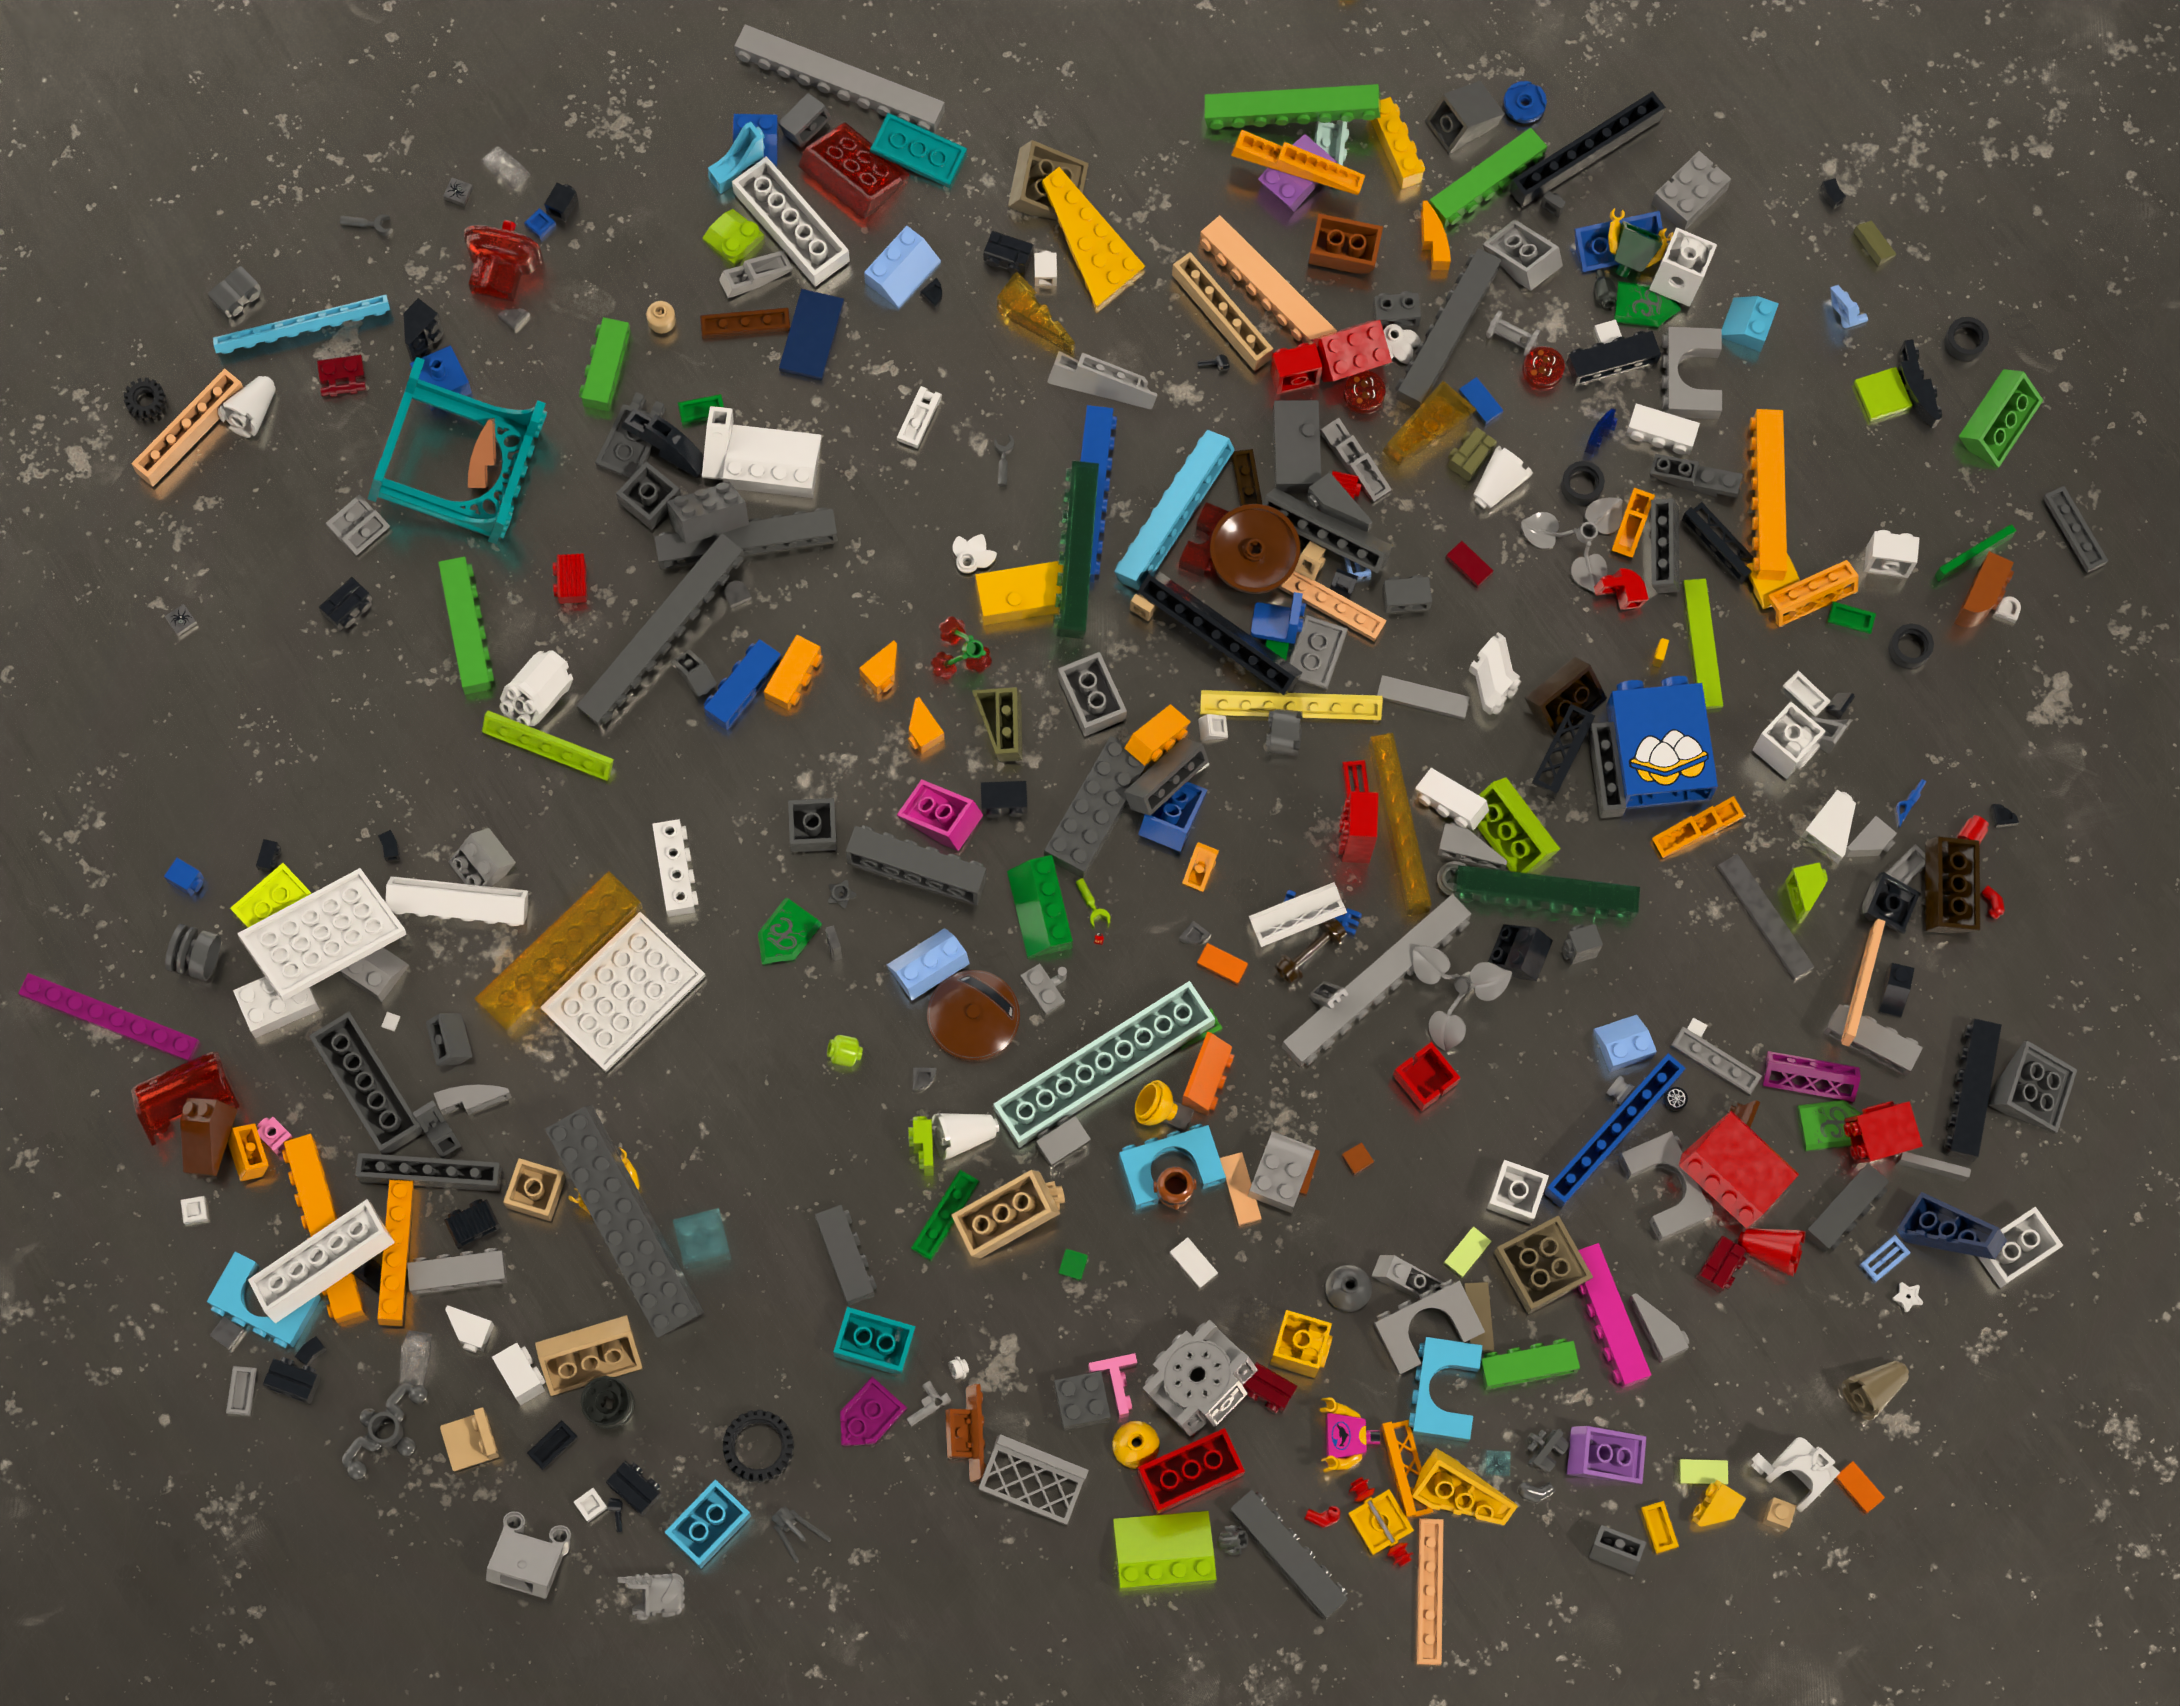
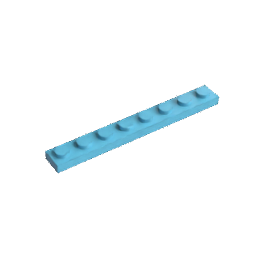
[213,294,390,354]

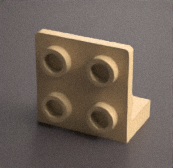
[440,1407,499,1471]

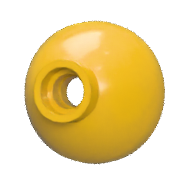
[1135,1080,1178,1126]
[1112,1421,1160,1469]

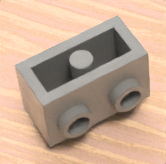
[1035,1116,1091,1166]

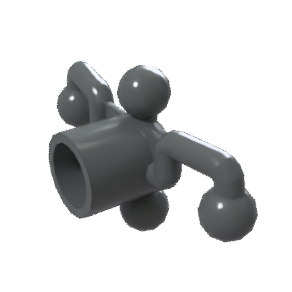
[342,1382,428,1480]

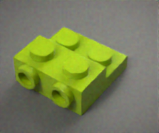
[908,1116,934,1176]

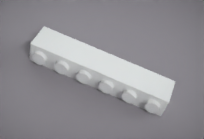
[386,877,528,926]

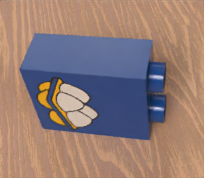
[1606,676,1718,808]

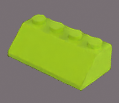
[1477,777,1560,881]

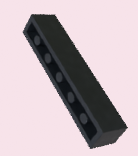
[1944,1018,2002,1162]

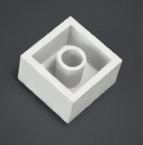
[1864,530,1919,578]
[1487,1160,1549,1225]
[492,1343,546,1406]

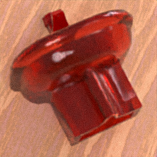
[463,220,543,302]

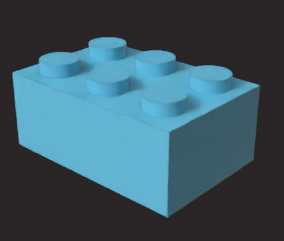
[665,1479,751,1569]

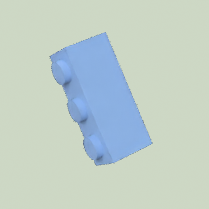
[864,226,941,309]
[887,928,970,1001]

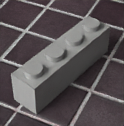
[1824,1004,1923,1076]
[407,1248,507,1295]

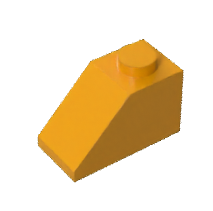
[859,640,897,695]
[908,697,944,754]

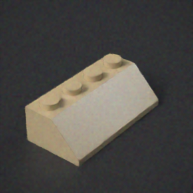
[535,1315,643,1396]

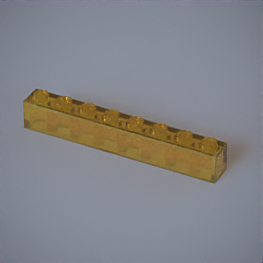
[1369,733,1432,916]

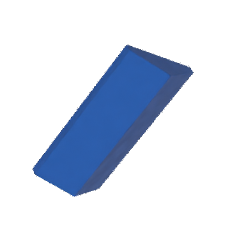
[1574,211,1663,272]

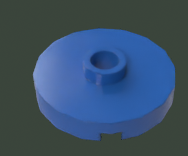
[1503,81,1547,124]

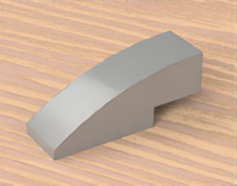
[719,250,793,298]
[434,1085,512,1115]

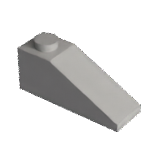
[1437,822,1507,872]
[1629,1293,1689,1363]

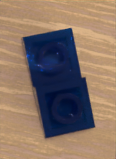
[1584,408,1618,454]

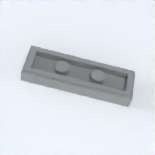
[1896,1152,1971,1182]

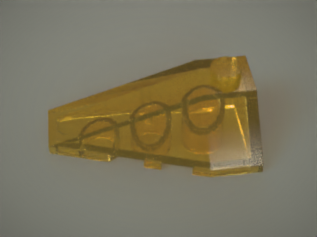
[997,272,1075,354]

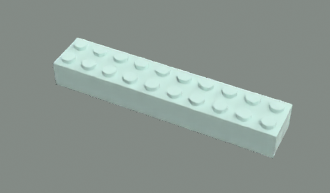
[993,981,1215,1148]

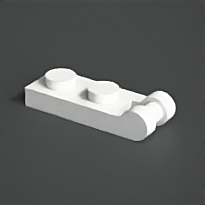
[897,386,942,449]

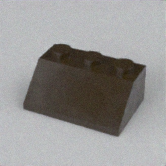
[1525,657,1607,737]

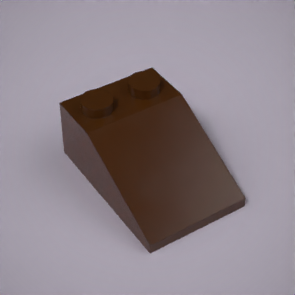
[180,1098,238,1176]

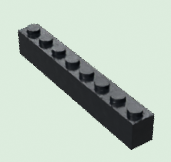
[1510,91,1666,207]
[1137,570,1303,695]

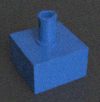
[410,345,472,411]

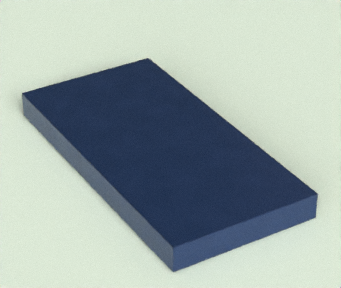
[779,289,844,381]

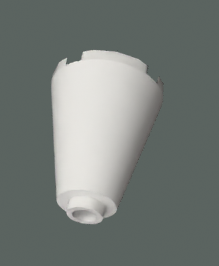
[218,376,276,438]
[1473,446,1533,509]
[932,1113,999,1160]

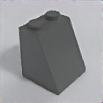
[1425,81,1505,154]

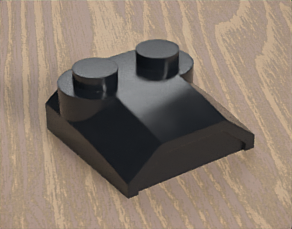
[1862,872,1921,934]

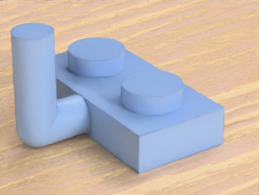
[1830,285,1868,328]

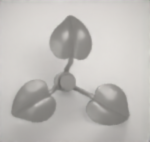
[1521,497,1623,593]
[1413,946,1512,1051]

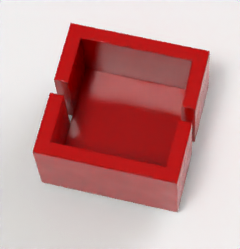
[1393,1042,1461,1111]

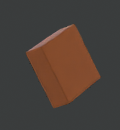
[1342,1142,1374,1175]

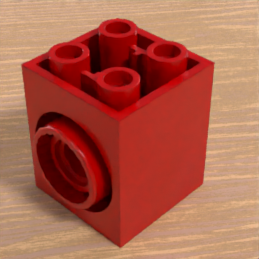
[1843,1101,1923,1164]

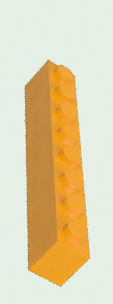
[1749,409,1787,580]
[282,1134,365,1323]

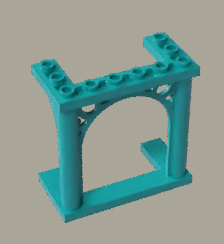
[367,357,547,544]

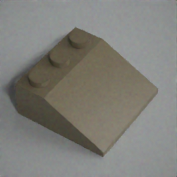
[1008,140,1089,220]
[1494,1215,1593,1314]

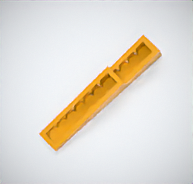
[1231,130,1365,195]

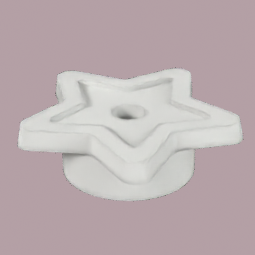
[1892,1282,1923,1312]

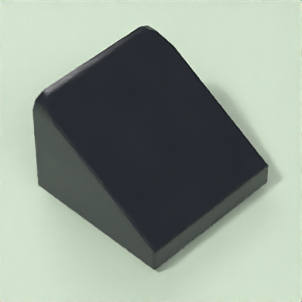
[1826,693,1855,719]

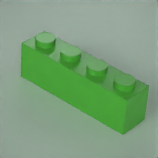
[579,317,631,412]
[1480,1339,1580,1390]

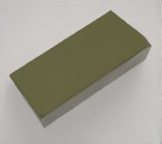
[1853,220,1897,266]

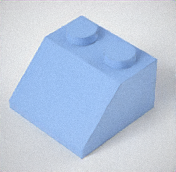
[1593,1015,1657,1072]

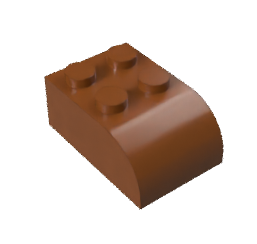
[1308,213,1383,273]
[1954,551,2014,627]

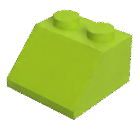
[1785,862,1828,924]

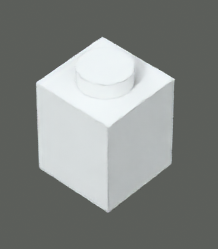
[1034,251,1057,286]

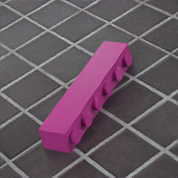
[1578,1243,1651,1388]

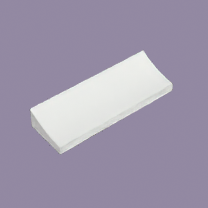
[248,1199,395,1324]

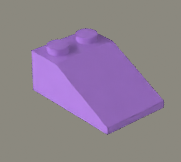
[1258,134,1337,212]
[1567,1426,1646,1484]

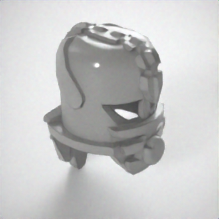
[617,1573,685,1620]

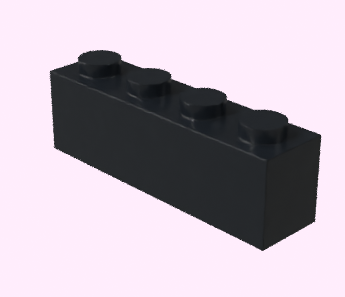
[1566,331,1661,386]

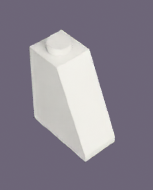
[1801,789,1856,864]

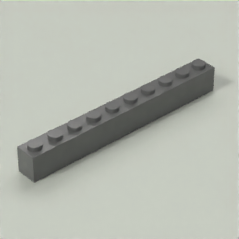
[576,533,744,726]

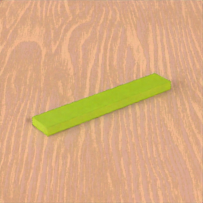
[1683,579,1723,709]
[482,711,614,781]

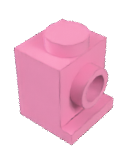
[257,1117,294,1156]

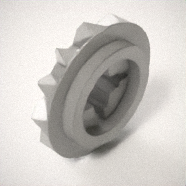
[1436,861,1474,897]

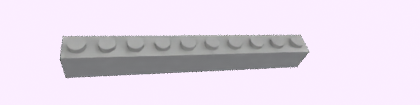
[734,24,945,134]
[1282,894,1471,1067]

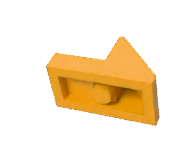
[1182,842,1219,892]

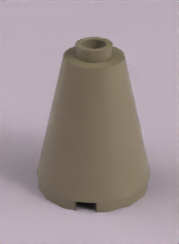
[1842,1361,1909,1420]

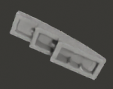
[1320,417,1392,502]

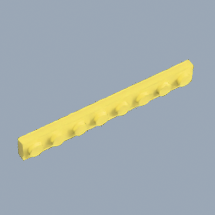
[1200,690,1383,720]

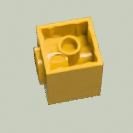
[1270,1310,1333,1378]

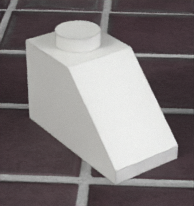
[445,1305,494,1353]

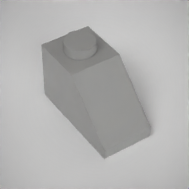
[1844,816,1897,857]

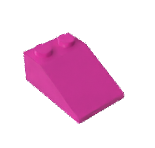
[897,779,983,851]

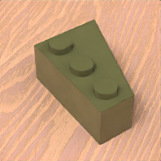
[972,687,1023,762]

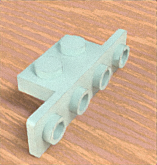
[1314,120,1349,166]

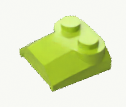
[702,209,765,267]

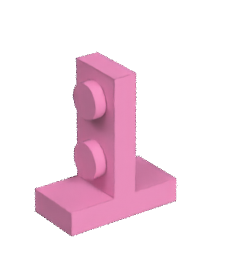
[1088,1353,1137,1418]

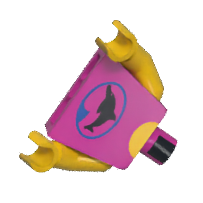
[1320,1397,1380,1473]

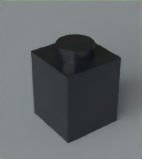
[544,183,578,222]

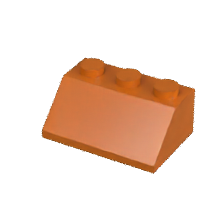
[1182,1032,1235,1116]

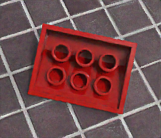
[1679,1111,1799,1229]

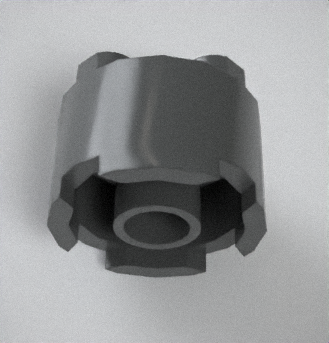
[1266,709,1303,756]

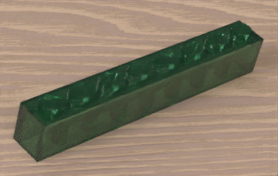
[1053,460,1099,639]
[1453,865,1640,921]

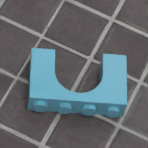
[1119,1124,1226,1210]
[207,1252,321,1348]
[1408,1337,1483,1442]

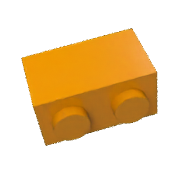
[228,1123,269,1181]

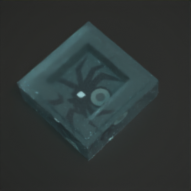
[1486,1450,1511,1477]

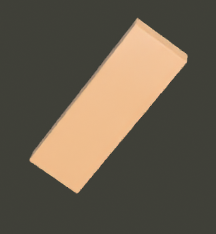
[1220,1152,1262,1226]

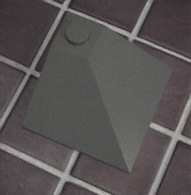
[1989,1040,2077,1133]

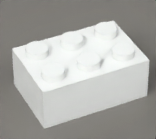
[233,976,320,1038]

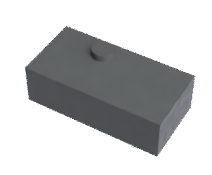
[1273,400,1321,493]

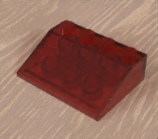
[798,122,910,219]

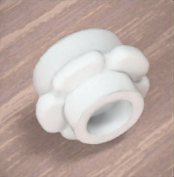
[949,1356,969,1379]

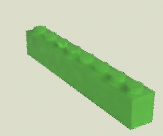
[1205,84,1381,129]

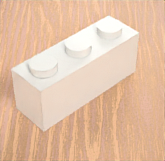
[1626,404,1700,455]
[1415,768,1489,831]

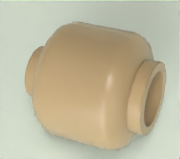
[646,301,676,334]

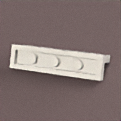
[1249,882,1347,947]

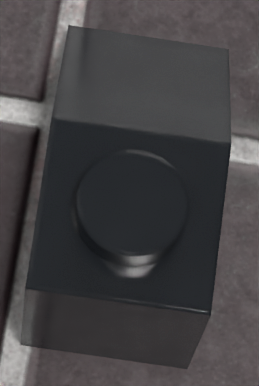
[1878,963,1915,1018]

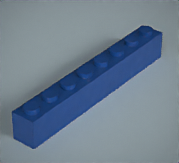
[1068,405,1117,582]
[1544,1053,1686,1209]

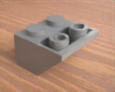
[448,828,516,887]

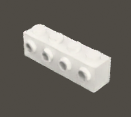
[652,819,699,917]

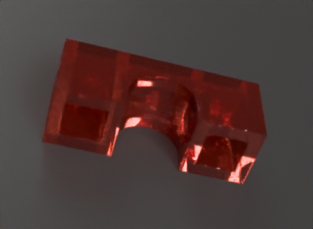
[1179,502,1229,577]

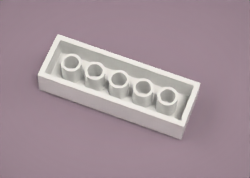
[732,156,850,287]

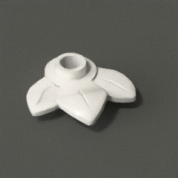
[1383,324,1421,365]
[953,534,997,574]

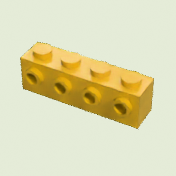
[1371,97,1425,189]

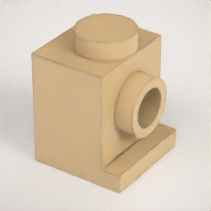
[1295,541,1326,581]

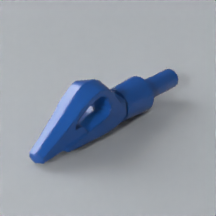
[1896,779,1926,827]

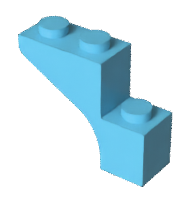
[708,121,765,194]

